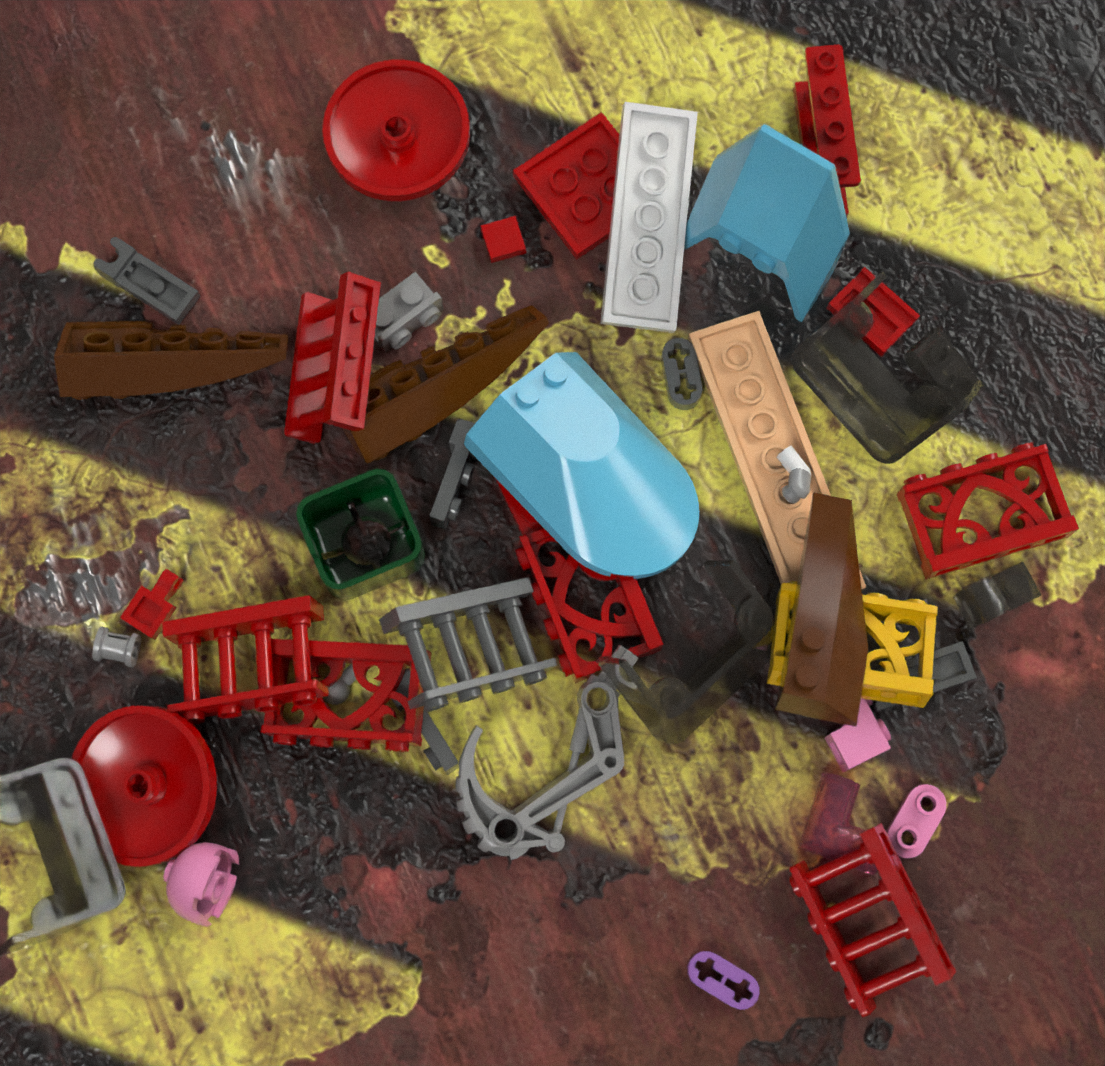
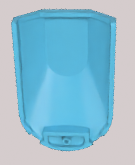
[464,352,699,579]

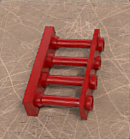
[793,44,861,218]
[284,272,381,444]
[162,595,329,725]
[789,823,956,1017]

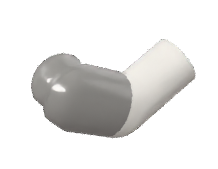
[777,446,811,504]

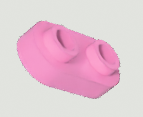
[886,784,946,859]

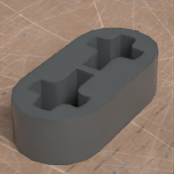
[661,338,702,410]

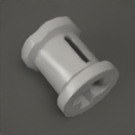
[92,627,141,668]

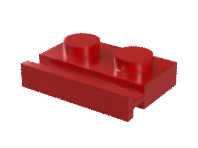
[827,267,920,357]

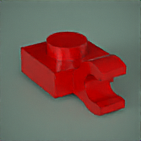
[120,569,184,640]

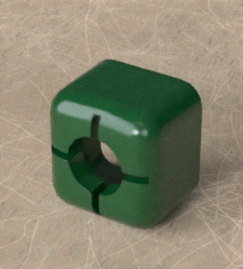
[296,469,425,600]

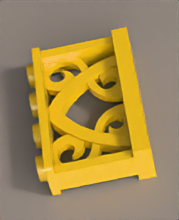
[767,581,938,708]

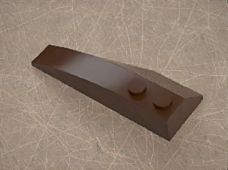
[342,305,549,464]
[54,321,288,400]
[775,492,868,727]

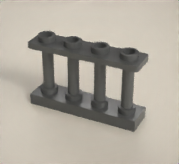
[379,577,558,712]

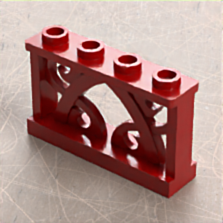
[896,442,1079,580]
[515,528,664,684]
[261,639,432,752]

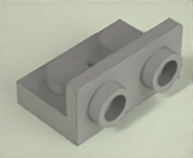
[374,272,443,353]

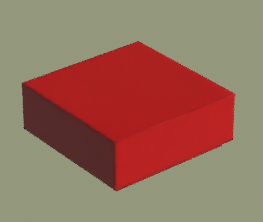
[480,216,526,263]

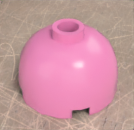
[164,842,239,927]

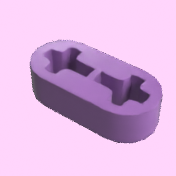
[687,951,760,1009]

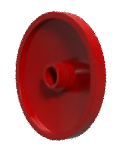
[323,59,470,201]
[67,705,217,867]

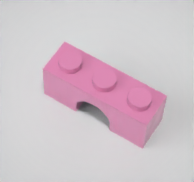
[825,698,891,773]

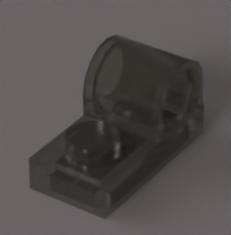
[953,562,1041,630]

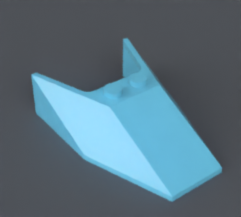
[684,124,850,322]

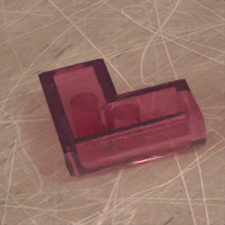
[798,773,878,875]

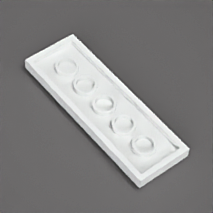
[600,102,697,333]

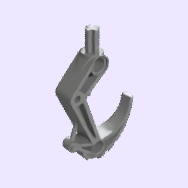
[455,645,638,860]

